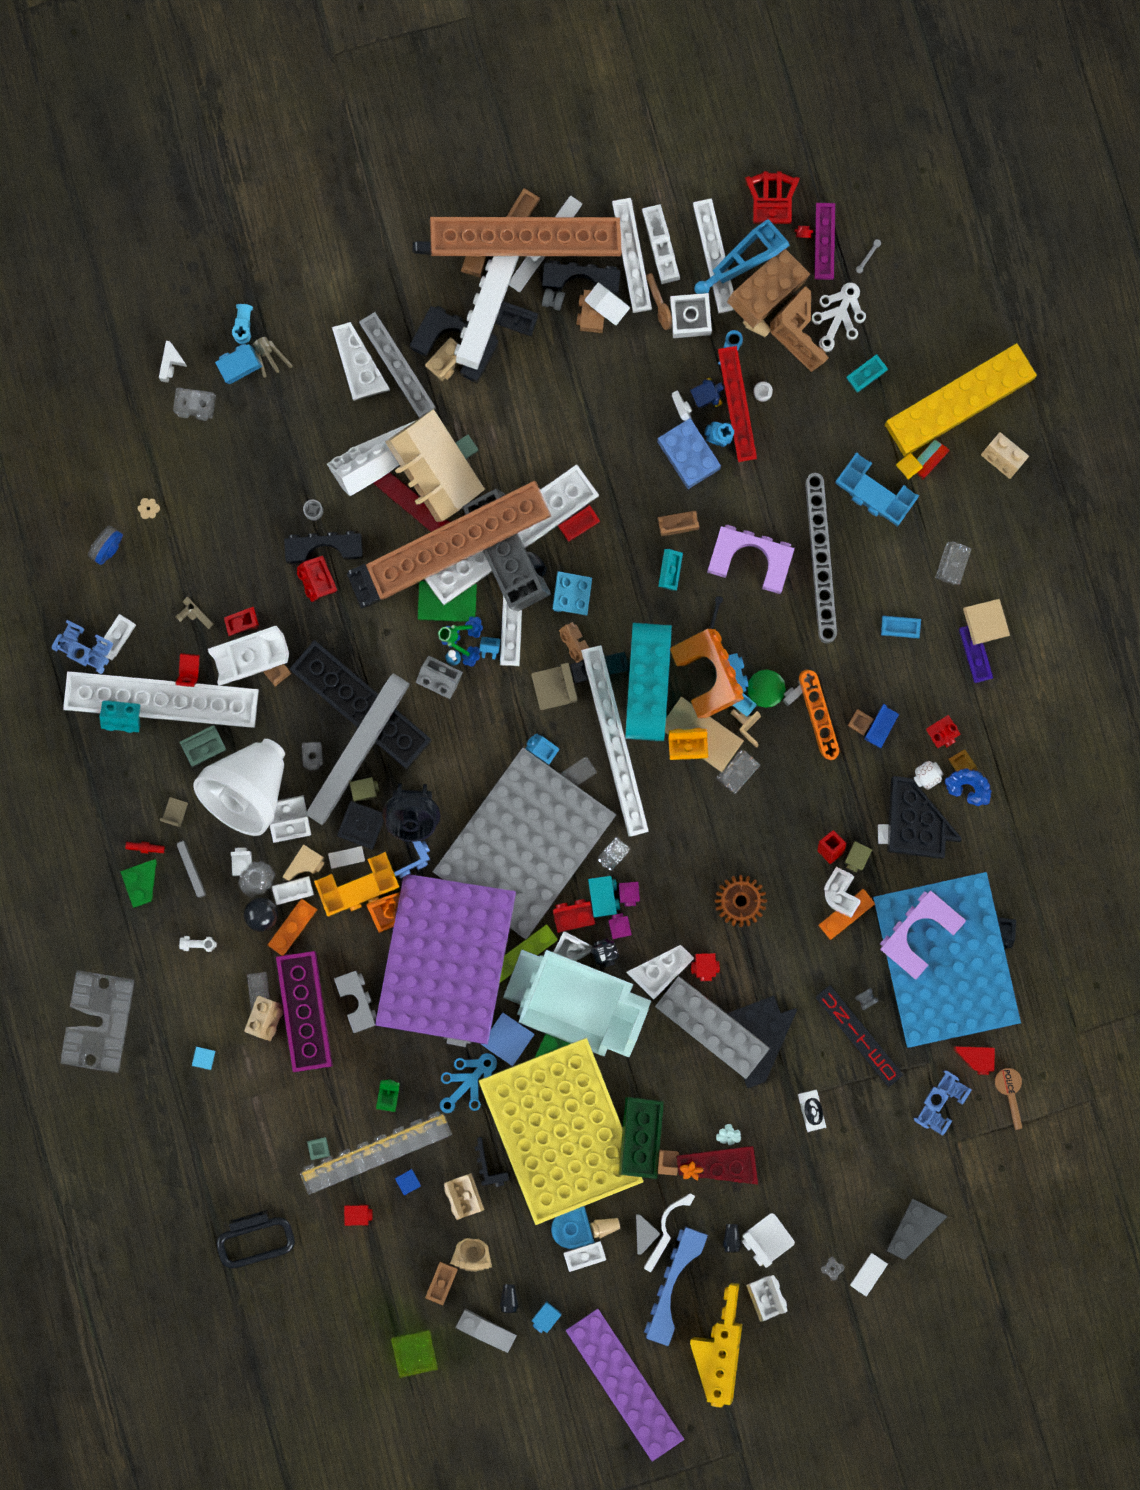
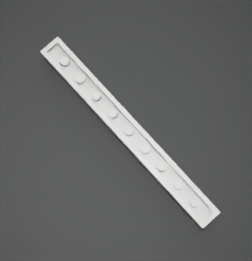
[581,645,649,836]

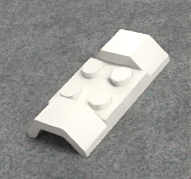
[208,626,289,686]

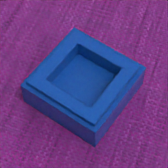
[395,1169,421,1195]

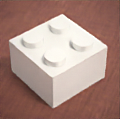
[670,293,712,338]

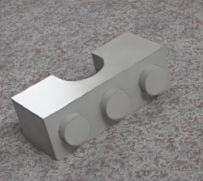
[334,971,377,1033]

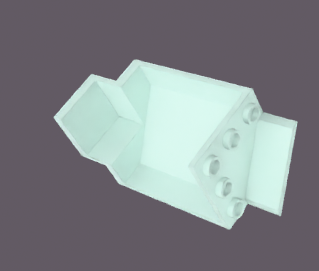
[503,950,651,1057]

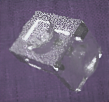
[598,837,631,871]

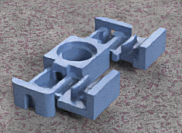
[52,620,113,674]
[914,1070,971,1136]

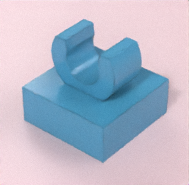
[479,637,501,659]

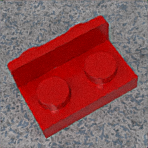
[297,556,337,602]
[553,899,595,933]

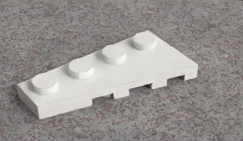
[332,322,390,401]

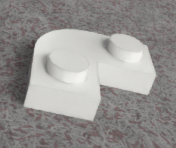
[824,867,861,918]

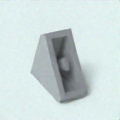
[636,1214,660,1254]

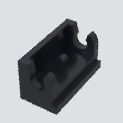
[496,301,538,337]
[347,564,381,609]

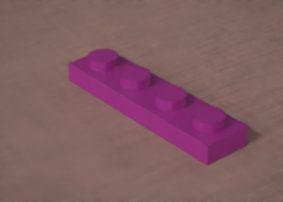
[814,203,835,280]

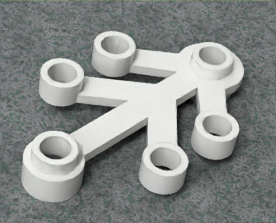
[812,283,866,352]

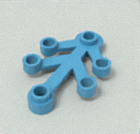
[440,1053,497,1113]

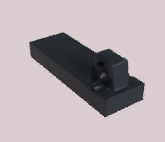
[569,652,629,683]

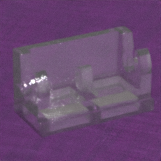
[935,541,972,585]
[716,750,760,794]

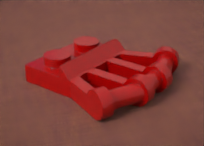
[745,171,800,224]

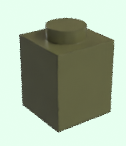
[350,777,380,802]
[844,842,872,873]

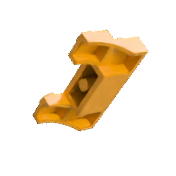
[314,852,400,917]

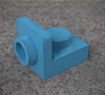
[525,734,559,765]

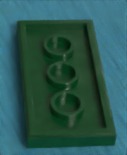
[619,1097,664,1179]

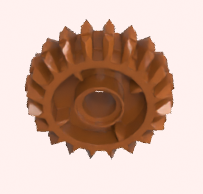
[715,875,767,927]

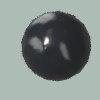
[244,898,278,932]

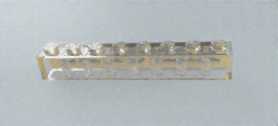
[300,1111,453,1195]

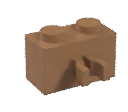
[577,290,604,333]

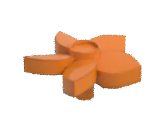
[680,1161,703,1181]

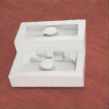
[270,795,311,843]

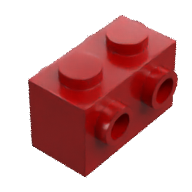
[691,953,720,981]

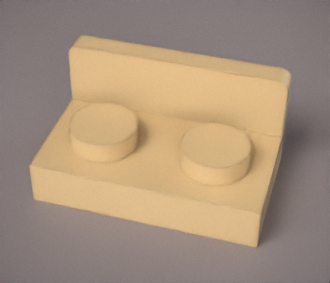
[425,337,462,381]

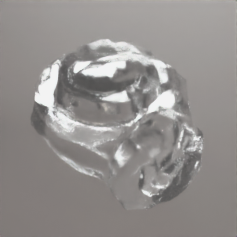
[238,861,276,898]

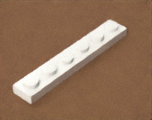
[612,198,652,313]
[693,198,734,313]

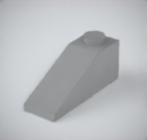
[456,1308,517,1353]

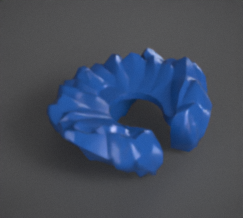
[945,768,991,806]

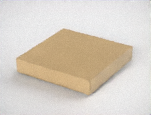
[963,599,1010,645]

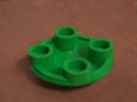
[747,669,786,708]

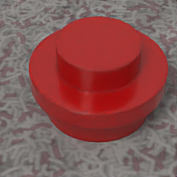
[794,226,813,238]

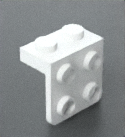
[742,1213,795,1268]

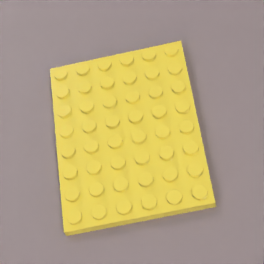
[479,1037,643,1225]

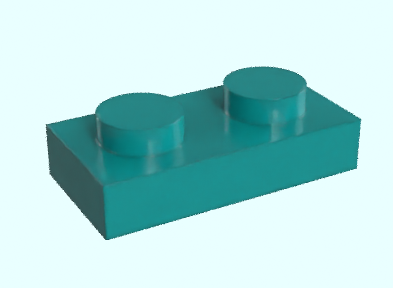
[846,354,888,393]
[658,549,683,591]

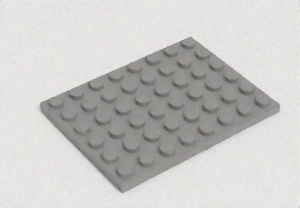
[433,748,616,939]

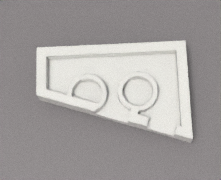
[626,945,694,999]

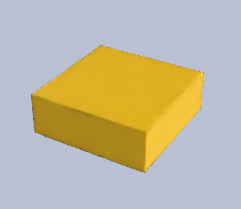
[896,453,923,479]

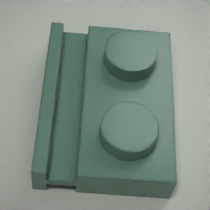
[180,725,227,767]

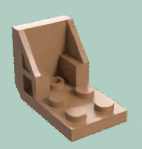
[770,286,829,372]

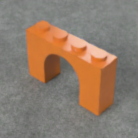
[670,629,744,718]

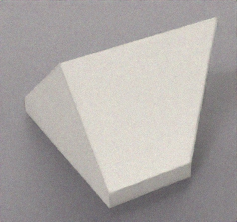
[553,932,593,961]

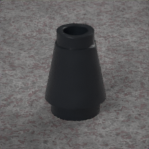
[723,1224,742,1253]
[499,1284,519,1313]

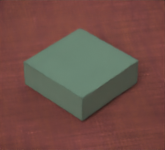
[456,435,479,459]
[307,1137,330,1160]

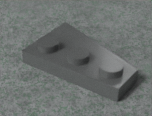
[887,1199,948,1260]

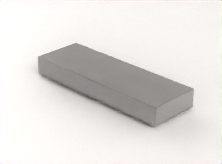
[177,841,206,898]

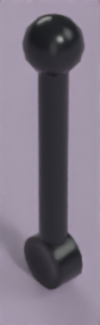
[708,596,723,629]

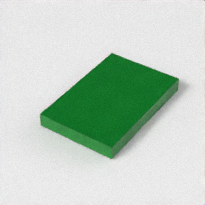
[418,581,477,622]

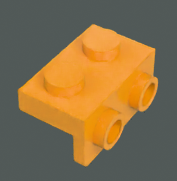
[669,728,708,760]

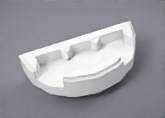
[672,390,692,421]

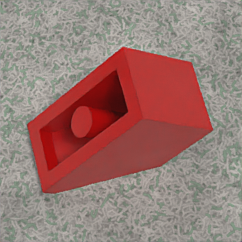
[954,1046,995,1075]

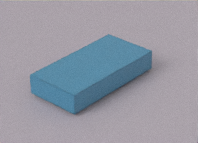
[881,616,921,639]

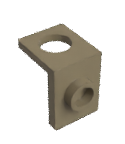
[160,797,188,827]

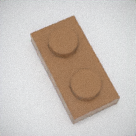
[425,1261,458,1305]

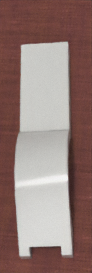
[644,1193,695,1272]

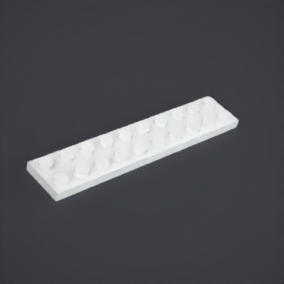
[425,465,599,606]
[63,671,259,728]

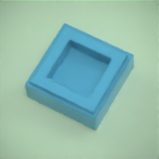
[732,693,757,717]
[192,1047,216,1070]

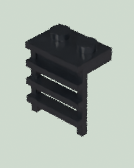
[475,1137,509,1187]

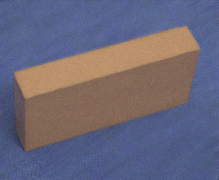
[507,189,540,217]

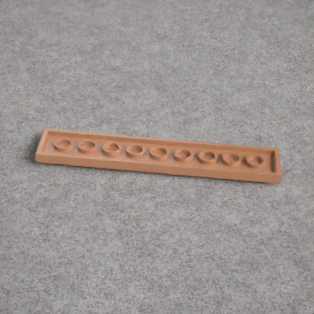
[430,217,622,256]
[366,481,551,600]

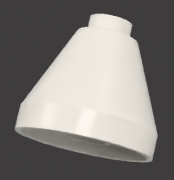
[194,739,285,836]

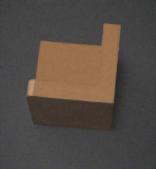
[658,1150,679,1176]

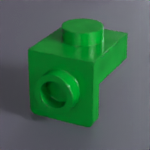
[376,1079,400,1112]

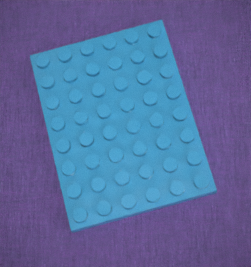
[873,872,1021,1048]

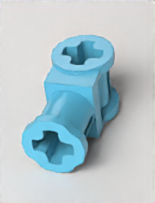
[232,304,253,344]

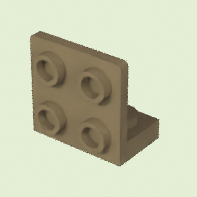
[532,663,577,710]

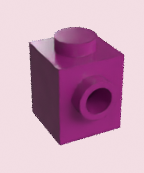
[619,882,640,907]
[608,913,632,940]

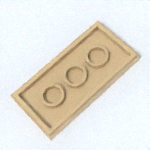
[665,697,744,772]

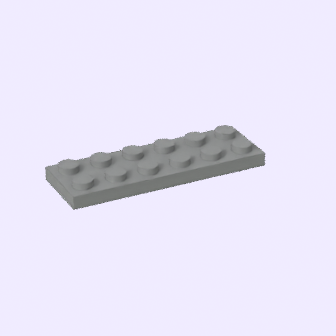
[655,976,770,1079]

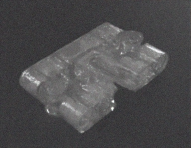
[61,970,135,1073]

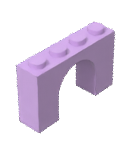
[707,525,794,594]
[880,890,966,979]

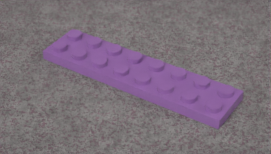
[566,1308,684,1461]

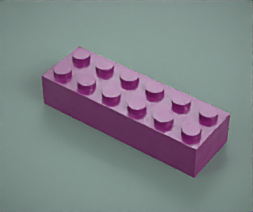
[276,951,333,1072]

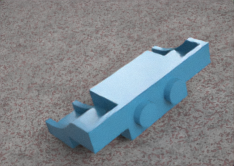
[835,453,919,527]

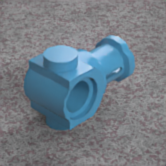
[704,422,734,447]

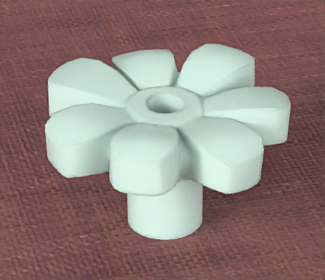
[716,1124,741,1145]

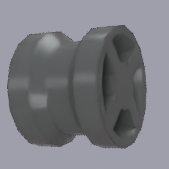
[855,988,879,1010]

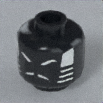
[591,938,619,968]

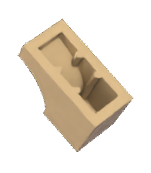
[283,844,324,881]

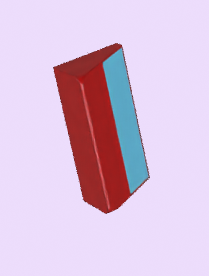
[916,439,950,480]

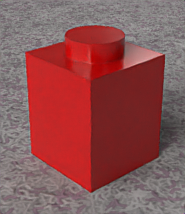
[817,830,847,864]
[344,1205,373,1226]

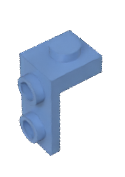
[394,841,430,878]

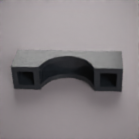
[542,261,620,296]
[284,531,363,564]

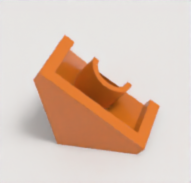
[366,892,400,933]

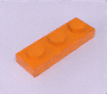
[818,889,875,940]
[268,898,317,956]

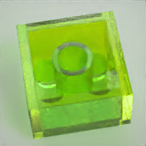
[391,1329,438,1378]

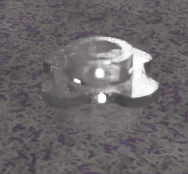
[821,1257,844,1281]

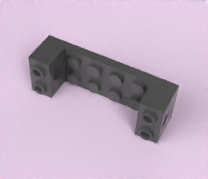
[462,489,551,612]

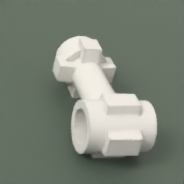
[180,936,217,952]

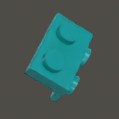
[100,700,141,733]

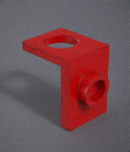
[175,653,200,687]

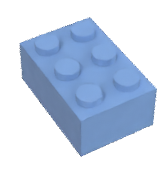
[657,418,721,489]

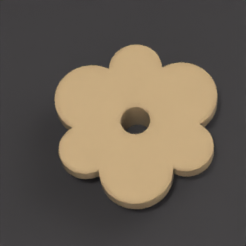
[138,498,160,519]

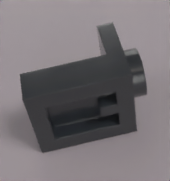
[997,917,1016,949]

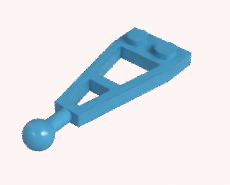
[694,219,790,294]

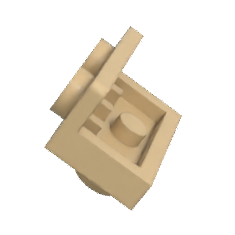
[981,432,1029,479]
[244,996,284,1041]
[444,1173,484,1220]

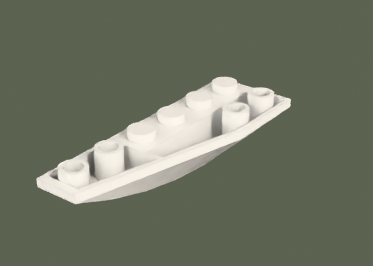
[327,421,415,496]

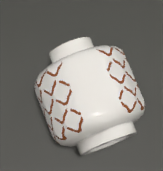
[914,761,944,789]

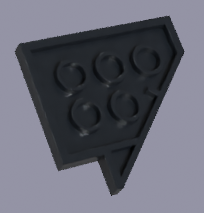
[887,776,961,859]
[727,995,797,1089]

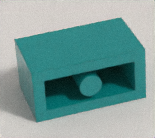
[588,876,620,918]

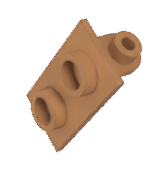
[559,622,589,663]

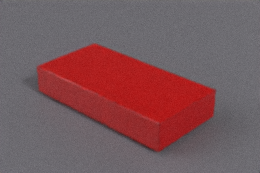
[558,505,600,542]

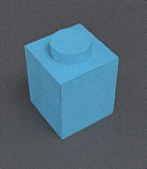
[532,1301,562,1333]

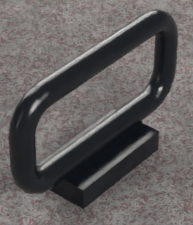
[216,1210,295,1269]

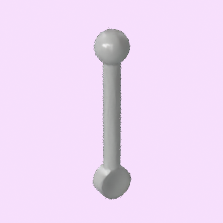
[856,239,881,273]

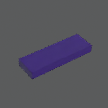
[959,626,993,684]

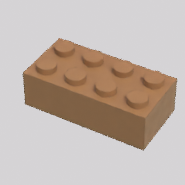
[727,249,810,329]

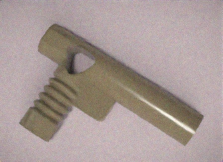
[175,597,214,629]

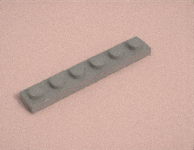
[359,312,436,418]

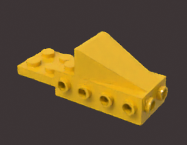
[690,1283,742,1407]

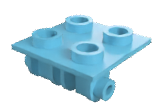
[552,571,592,616]

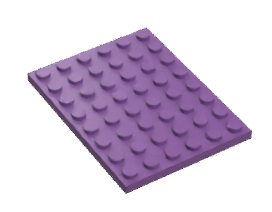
[375,874,516,1045]

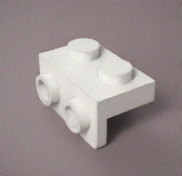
[746,1275,787,1322]

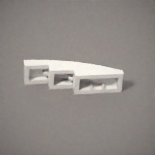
[642,204,680,284]

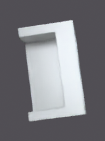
[585,282,630,325]

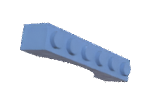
[644,1227,708,1346]

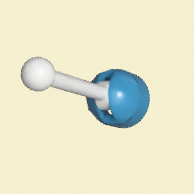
[445,650,461,666]

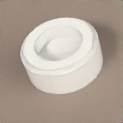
[753,382,773,401]

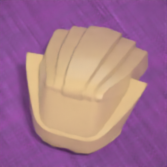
[450,1238,492,1272]

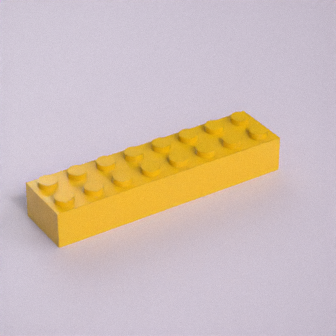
[885,343,1037,457]

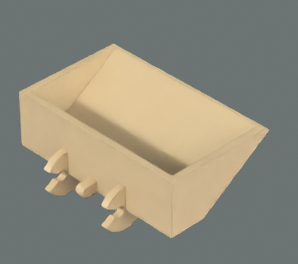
[385,409,485,522]

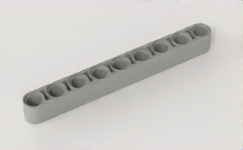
[805,473,837,644]
[306,673,410,825]

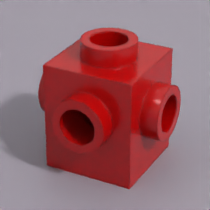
[926,715,961,748]

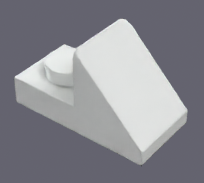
[159,341,187,382]

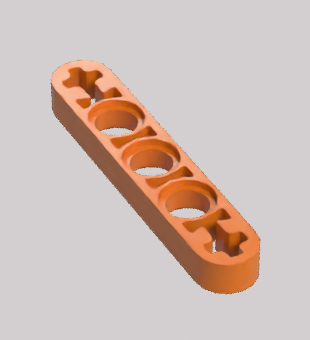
[799,669,839,760]

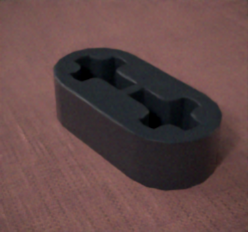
[412,241,431,255]

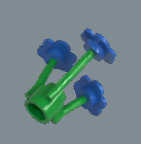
[438,616,483,667]

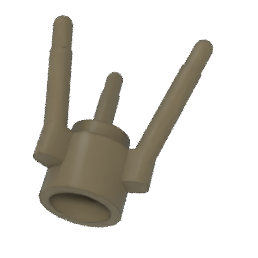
[253,337,293,378]

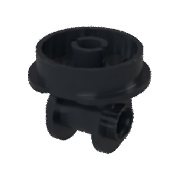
[382,783,440,842]

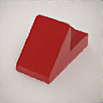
[224,607,259,636]

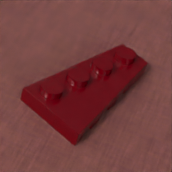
[676,1146,758,1185]

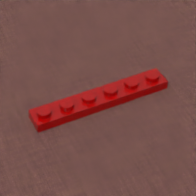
[718,346,757,462]

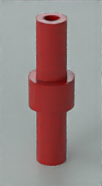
[125,842,165,854]

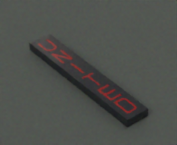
[815,985,903,1087]

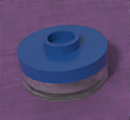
[88,525,123,565]

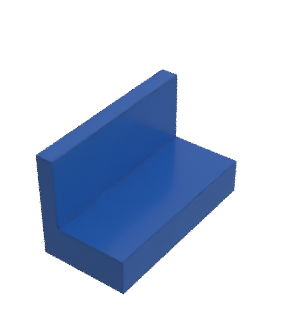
[864,704,899,748]

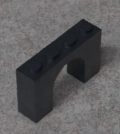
[410,306,499,384]

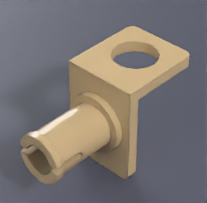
[731,709,761,748]

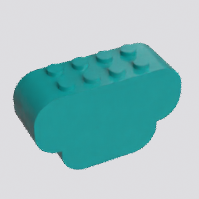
[625,623,672,741]

